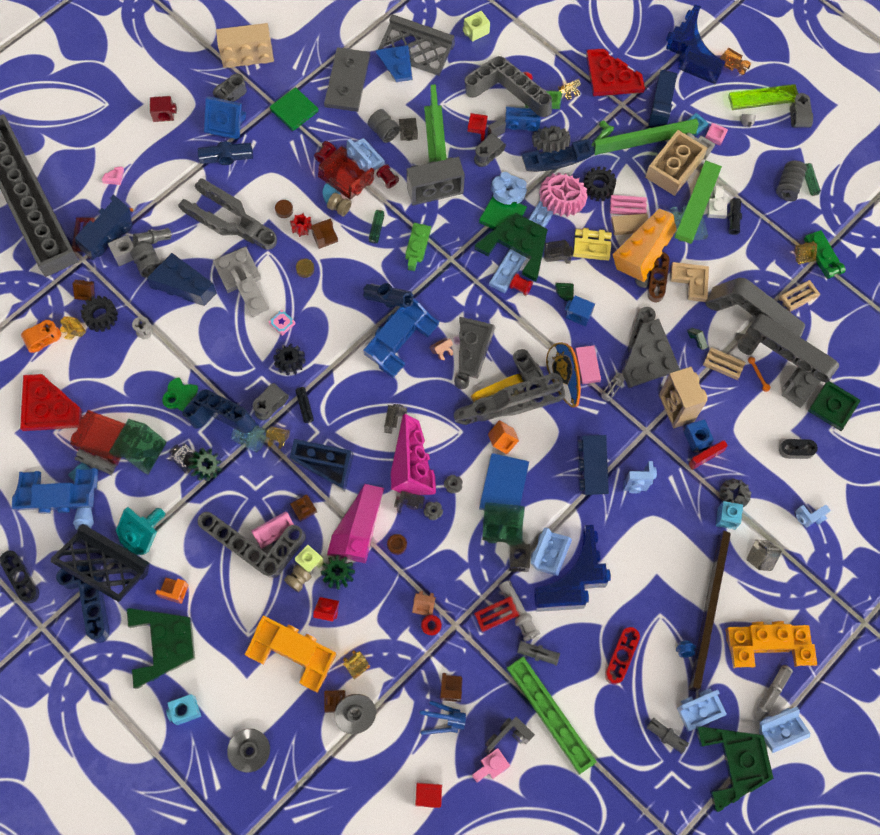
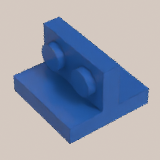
[204,96,246,139]

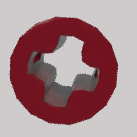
[314,141,337,165]
[376,165,399,189]

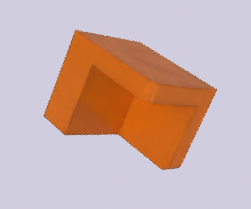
[488,420,519,454]
[155,578,189,604]

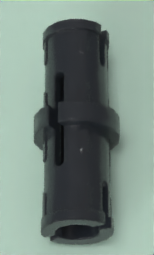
[728,198,742,235]

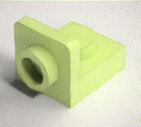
[295,545,324,572]

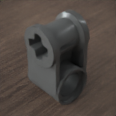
[213,74,247,102]
[790,93,813,128]
[474,133,506,167]
[513,349,544,382]
[253,383,289,420]

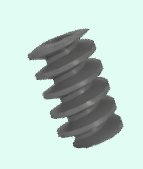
[776,161,807,202]

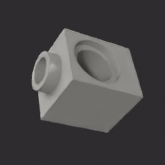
[108,235,137,266]

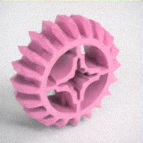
[539,173,587,217]

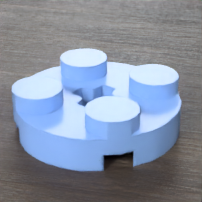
[491,172,527,205]

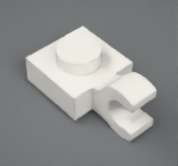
[708,186,727,219]

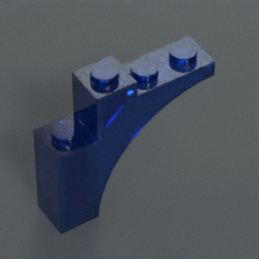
[666,4,726,85]
[534,525,611,612]

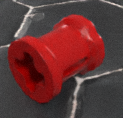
[510,273,533,296]

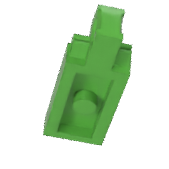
[405,223,431,271]

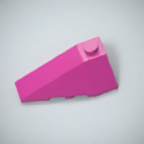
[391,414,436,496]
[327,484,384,563]

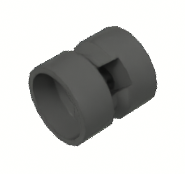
[368,109,400,143]
[130,243,161,278]

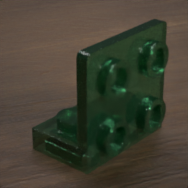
[109,419,167,475]
[482,502,525,545]

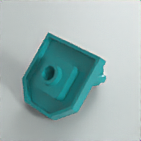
[116,507,166,555]

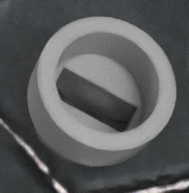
[741,114,756,127]

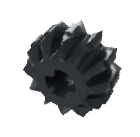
[273,343,306,376]

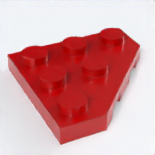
[586,49,645,96]
[20,374,82,431]

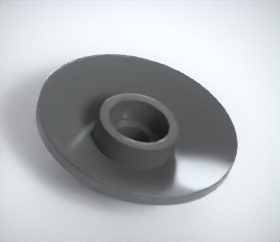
[334,694,376,734]
[227,729,270,773]

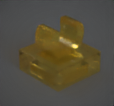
[558,79,581,100]
[795,242,817,265]
[60,316,86,340]
[266,427,290,449]
[343,650,371,680]

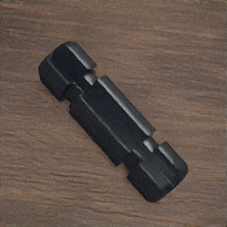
[295,387,314,423]

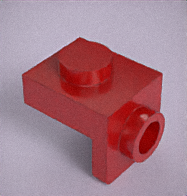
[313,597,339,622]

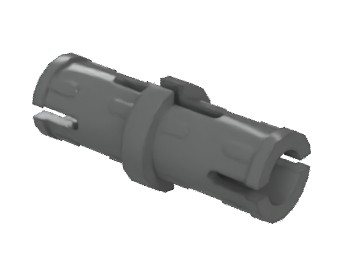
[133,228,172,245]
[75,449,117,476]
[517,641,560,666]
[646,717,689,754]

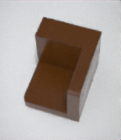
[311,219,338,249]
[440,673,462,702]

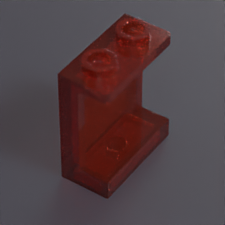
[318,146,374,200]
[70,410,134,465]

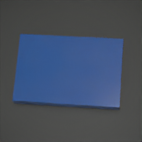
[479,453,529,518]

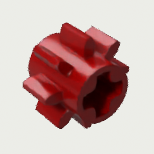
[290,213,312,237]

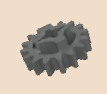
[532,126,570,153]

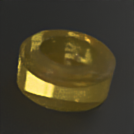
[296,259,314,278]

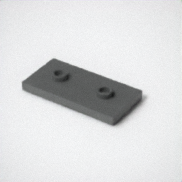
[324,47,370,112]

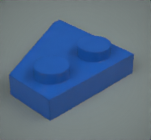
[376,45,413,82]

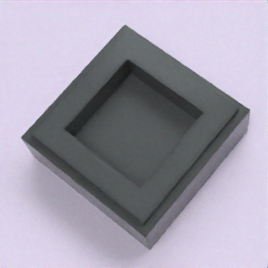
[487,118,506,137]

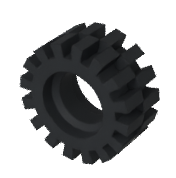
[584,167,617,202]
[81,295,118,332]

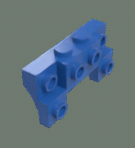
[363,298,439,379]
[12,468,98,514]

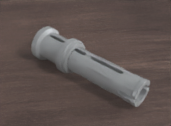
[499,580,540,642]

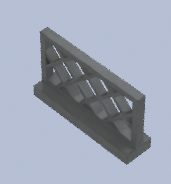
[378,14,455,76]

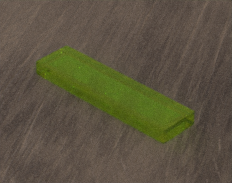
[728,84,798,110]

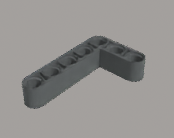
[464,56,552,117]
[706,278,805,338]
[738,314,839,382]
[197,512,306,578]

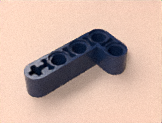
[648,70,678,128]
[182,389,256,433]
[56,565,110,643]

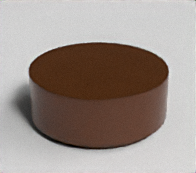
[275,200,293,218]
[387,534,407,555]

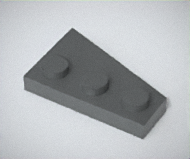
[459,316,495,379]

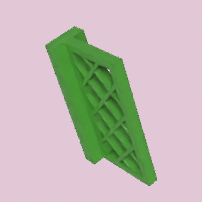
[424,84,447,162]

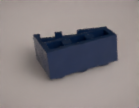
[75,194,132,260]
[147,253,217,306]
[577,435,609,495]
[290,439,354,492]

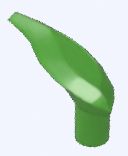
[592,120,614,147]

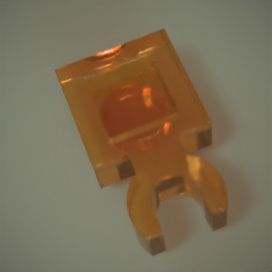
[718,47,751,75]

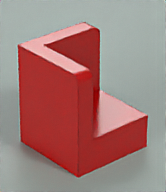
[467,113,488,141]
[415,783,442,808]

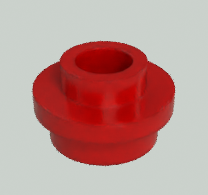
[421,615,442,635]

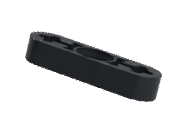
[0,550,39,604]

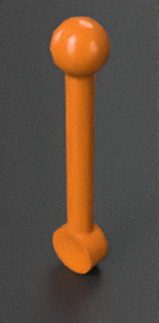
[748,357,771,392]

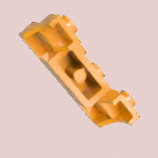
[244,615,337,693]
[725,621,817,668]

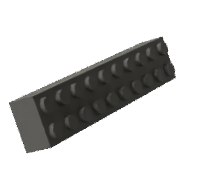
[0,114,79,277]

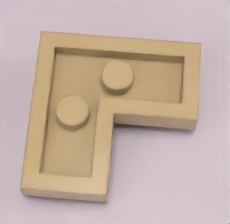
[670,262,709,302]

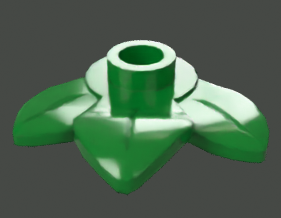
[162,377,198,411]

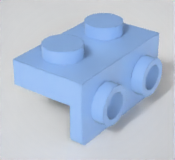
[346,138,385,174]
[623,461,657,493]
[531,528,572,576]
[677,688,727,732]
[759,707,810,753]

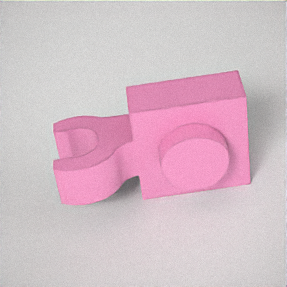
[472,748,510,782]

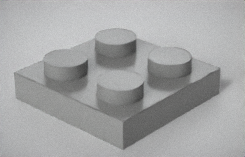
[213,247,261,293]

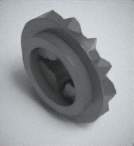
[719,478,751,507]

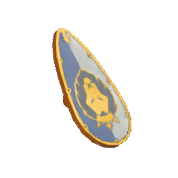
[546,342,581,408]

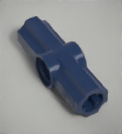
[198,141,253,165]
[363,283,414,308]

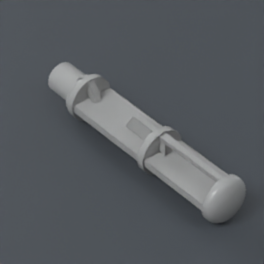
[601,359,627,401]
[754,665,793,723]

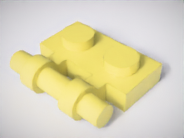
[573,228,612,261]

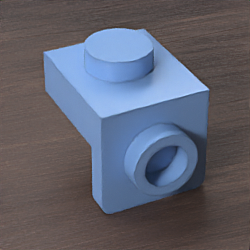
[795,505,831,528]

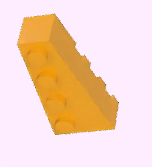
[612,208,677,282]

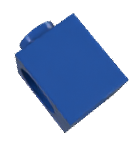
[565,295,595,327]
[683,419,714,452]

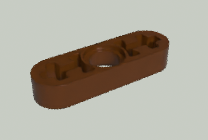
[647,252,670,303]

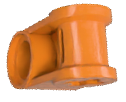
[21,320,61,353]

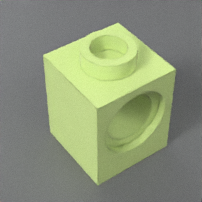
[463,11,490,42]

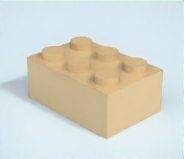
[216,23,274,68]
[645,130,708,196]
[659,367,707,429]

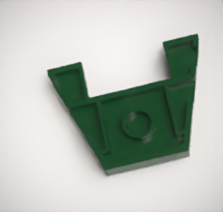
[474,213,548,282]
[127,608,195,689]
[696,726,774,812]

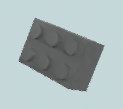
[407,157,465,206]

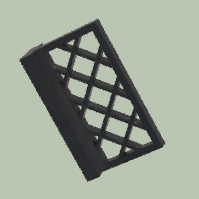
[51,524,150,602]

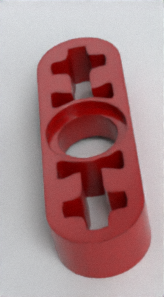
[605,627,640,685]

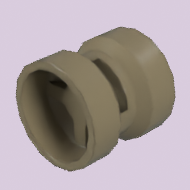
[327,192,352,217]
[284,564,312,593]

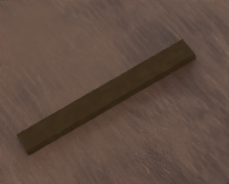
[688,530,731,692]

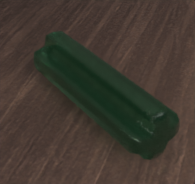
[805,163,821,196]
[369,210,385,244]

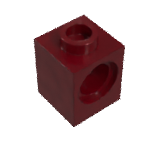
[150,96,177,122]

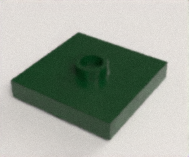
[808,381,861,431]

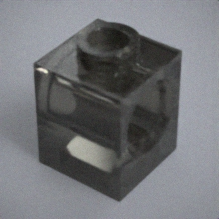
[508,541,530,572]

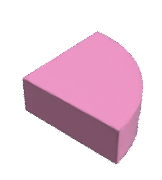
[102,167,124,185]

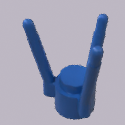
[419,701,466,735]

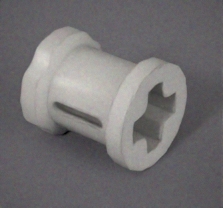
[132,316,153,339]

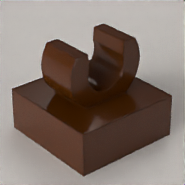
[72,279,95,301]
[290,494,317,522]
[324,690,346,713]

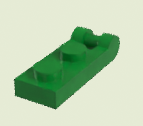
[804,230,846,279]

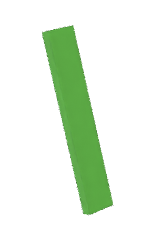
[593,119,699,155]
[674,160,722,244]
[506,656,597,775]

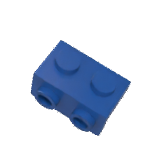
[505,107,541,131]

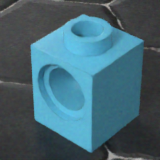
[716,501,743,530]
[166,694,202,725]

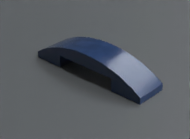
[521,139,594,172]

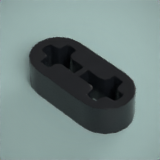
[779,439,818,459]

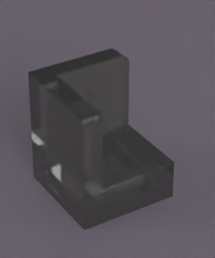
[746,539,782,571]

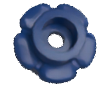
[676,640,696,658]

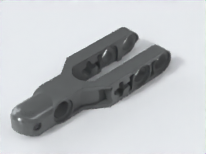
[178,178,277,250]
[453,373,565,425]

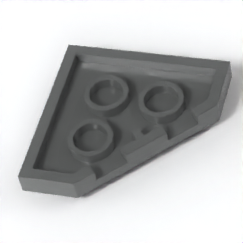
[622,319,680,388]

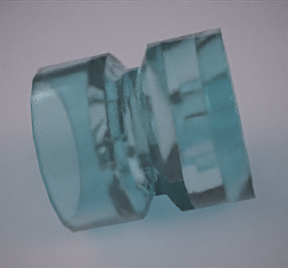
[231,425,268,452]

